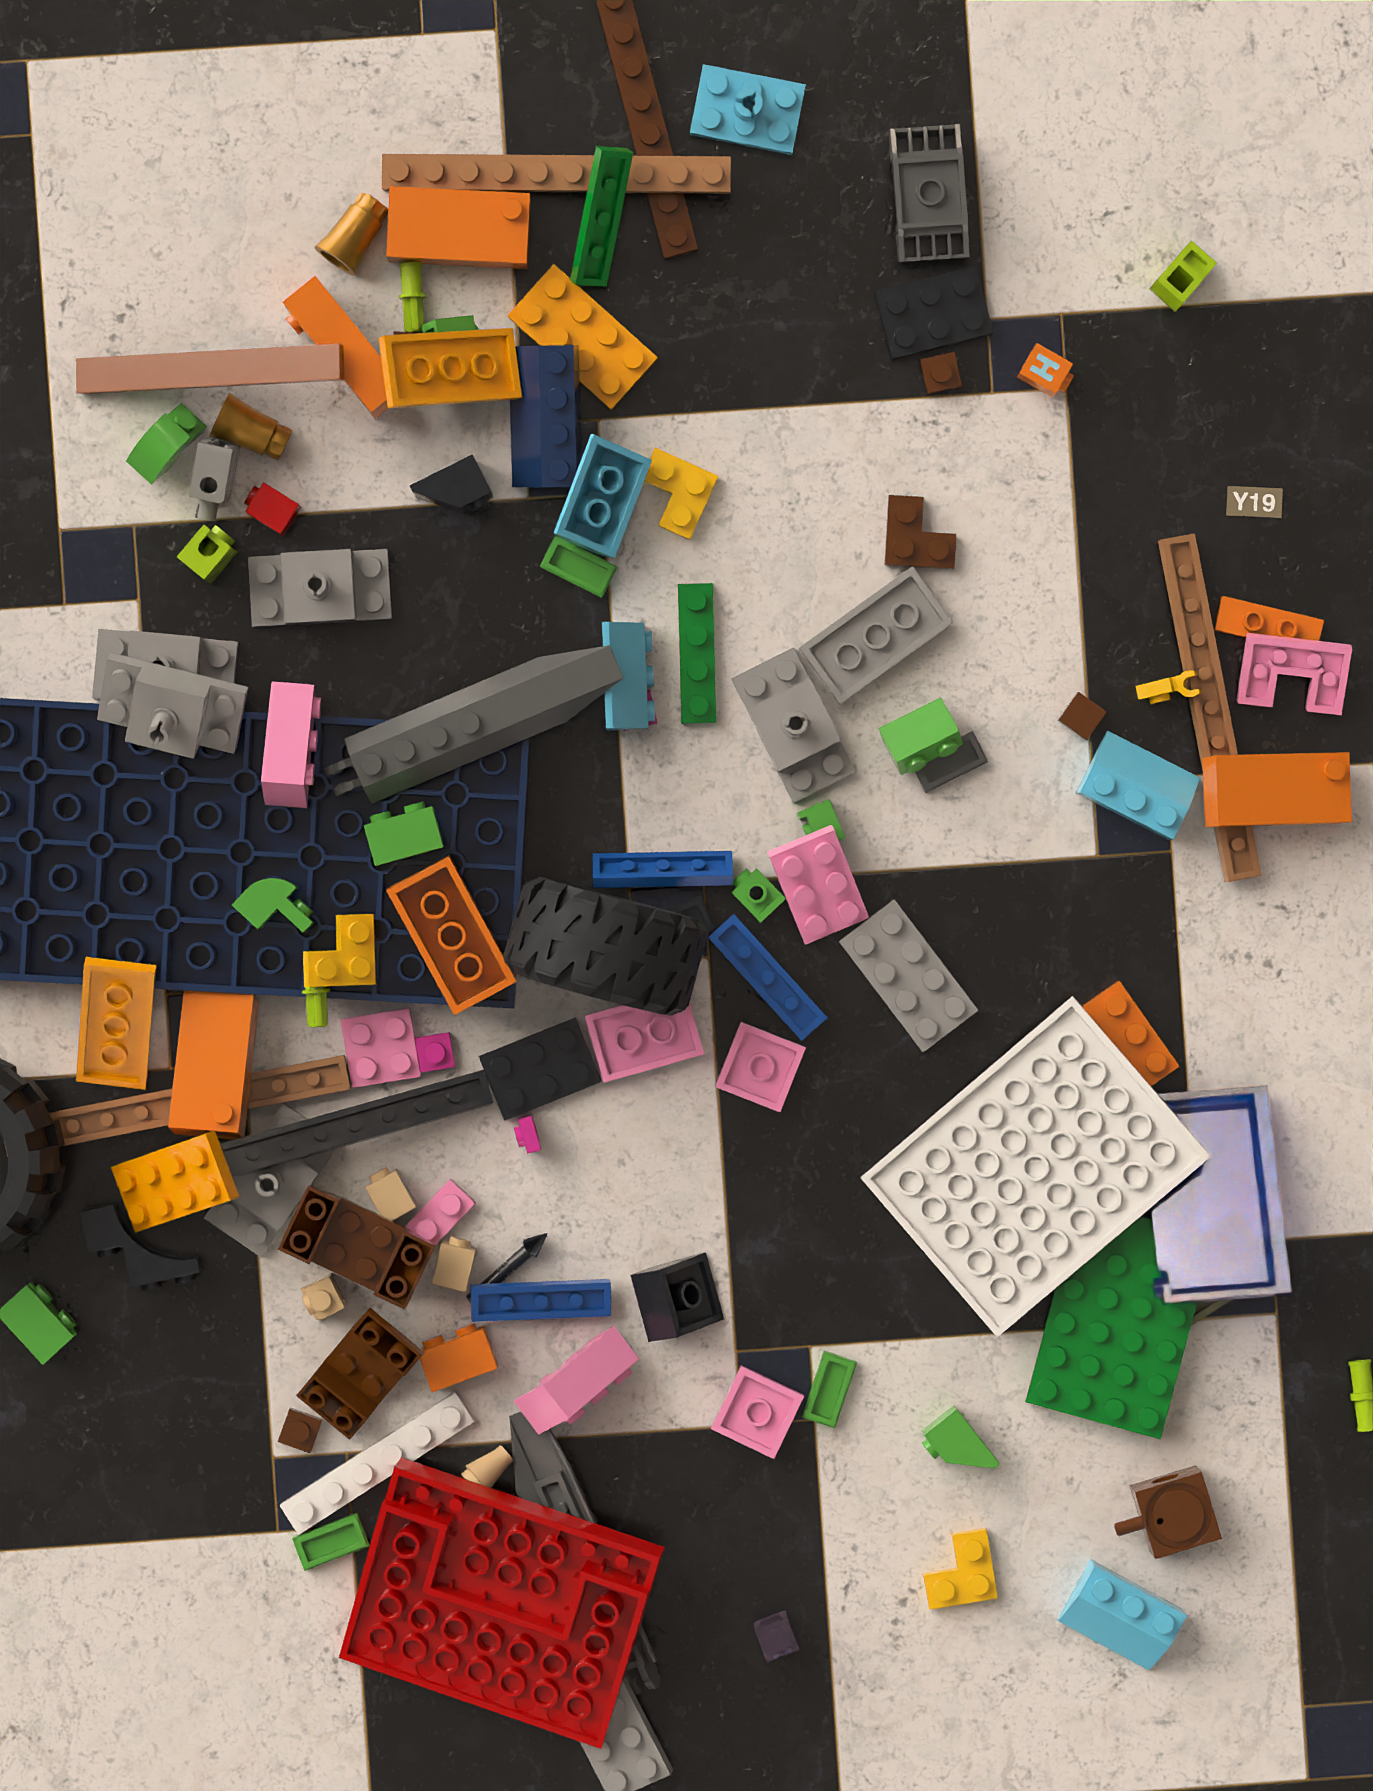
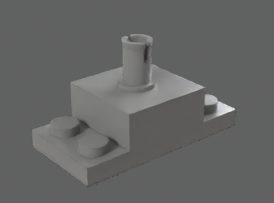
[248,549,392,628]
[92,629,239,699]
[731,647,856,803]
[97,653,248,759]
[204,1103,336,1258]

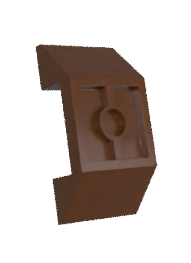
[278,1185,436,1310]
[296,1308,425,1440]

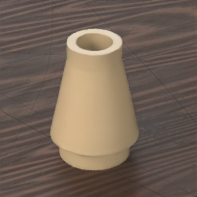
[461,1445,514,1488]

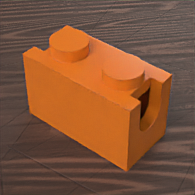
[420,1323,499,1392]

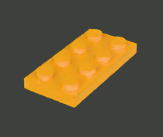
[507,264,658,410]
[379,328,522,408]
[76,957,156,1090]
[111,1130,239,1232]

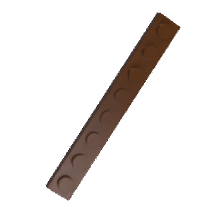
[596,0,698,260]

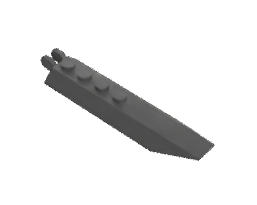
[325,645,623,804]
[509,1411,661,1695]

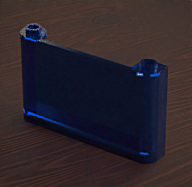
[1150,1085,1291,1305]

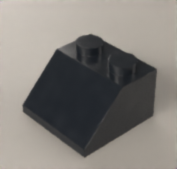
[409,454,494,515]
[630,1252,724,1342]

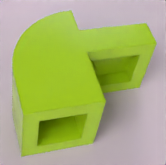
[1149,240,1217,312]

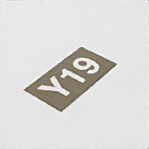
[1226,486,1283,518]

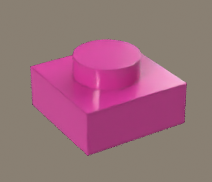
[415,1032,455,1072]
[514,1114,542,1154]

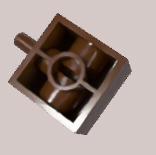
[1114,1465,1222,1559]

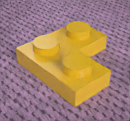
[644,447,718,540]
[303,914,376,987]
[923,1528,998,1610]

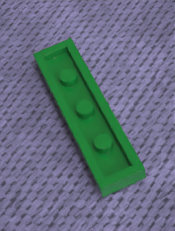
[570,146,633,287]
[678,583,716,724]

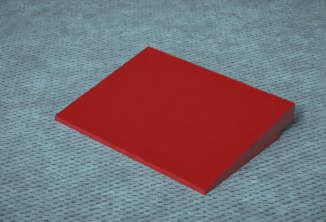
[339,1457,665,1749]

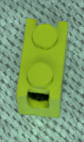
[177,525,237,584]

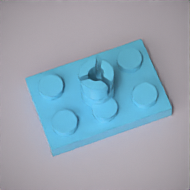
[690,64,806,155]

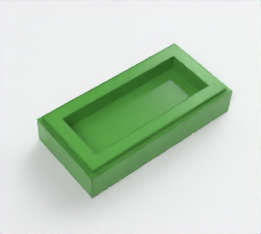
[540,535,618,598]
[802,1350,857,1428]
[292,1512,370,1571]

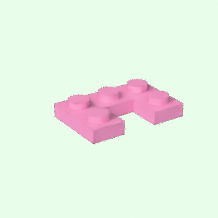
[1236,633,1352,715]

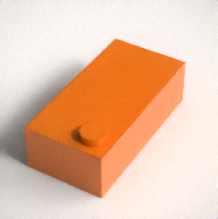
[386,186,531,269]
[282,276,389,420]
[1202,752,1352,828]
[386,855,517,1015]
[168,990,259,1139]

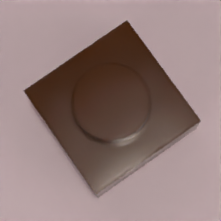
[920,352,962,395]
[277,1407,323,1453]

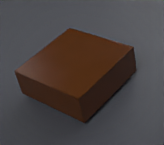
[1057,692,1107,740]

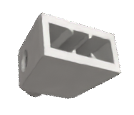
[189,438,241,521]

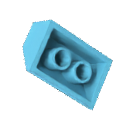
[554,434,652,558]
[602,622,655,731]
[1076,731,1200,840]
[1057,1559,1187,1670]

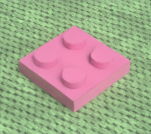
[340,1008,421,1088]
[715,1022,806,1112]
[711,1365,804,1459]

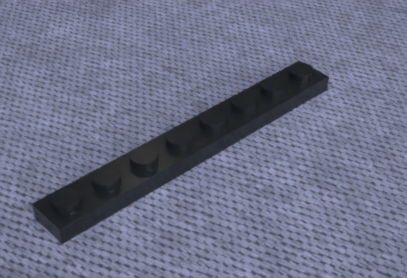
[220,1070,494,1178]

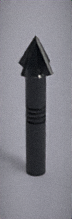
[466,1233,548,1303]

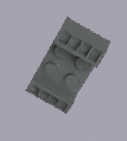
[889,124,970,262]

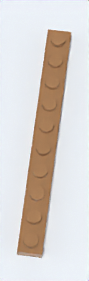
[381,154,732,194]
[1158,533,1262,883]
[4,1055,351,1157]

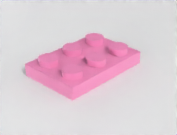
[767,825,869,945]
[585,1002,704,1083]

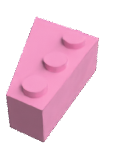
[261,682,321,808]
[513,1326,639,1435]

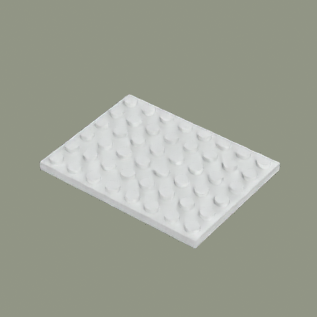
[861,996,1211,1337]

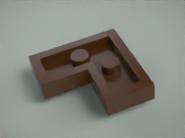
[884,495,956,569]

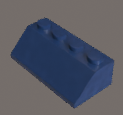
[510,345,581,487]

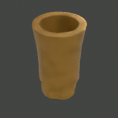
[314,193,388,276]
[209,392,293,461]

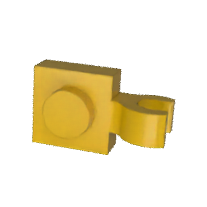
[1135,670,1202,704]

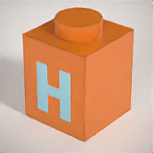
[1017,343,1074,398]

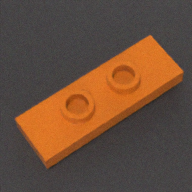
[1214,596,1324,641]

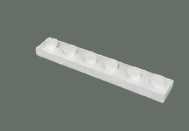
[280,1391,475,1535]

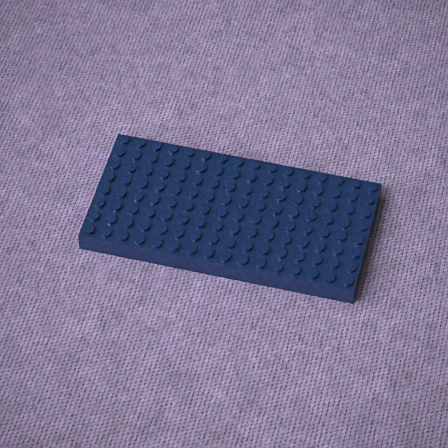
[0,698,530,1009]

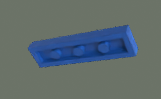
[593,851,733,888]
[708,914,827,1041]
[470,1279,611,1322]

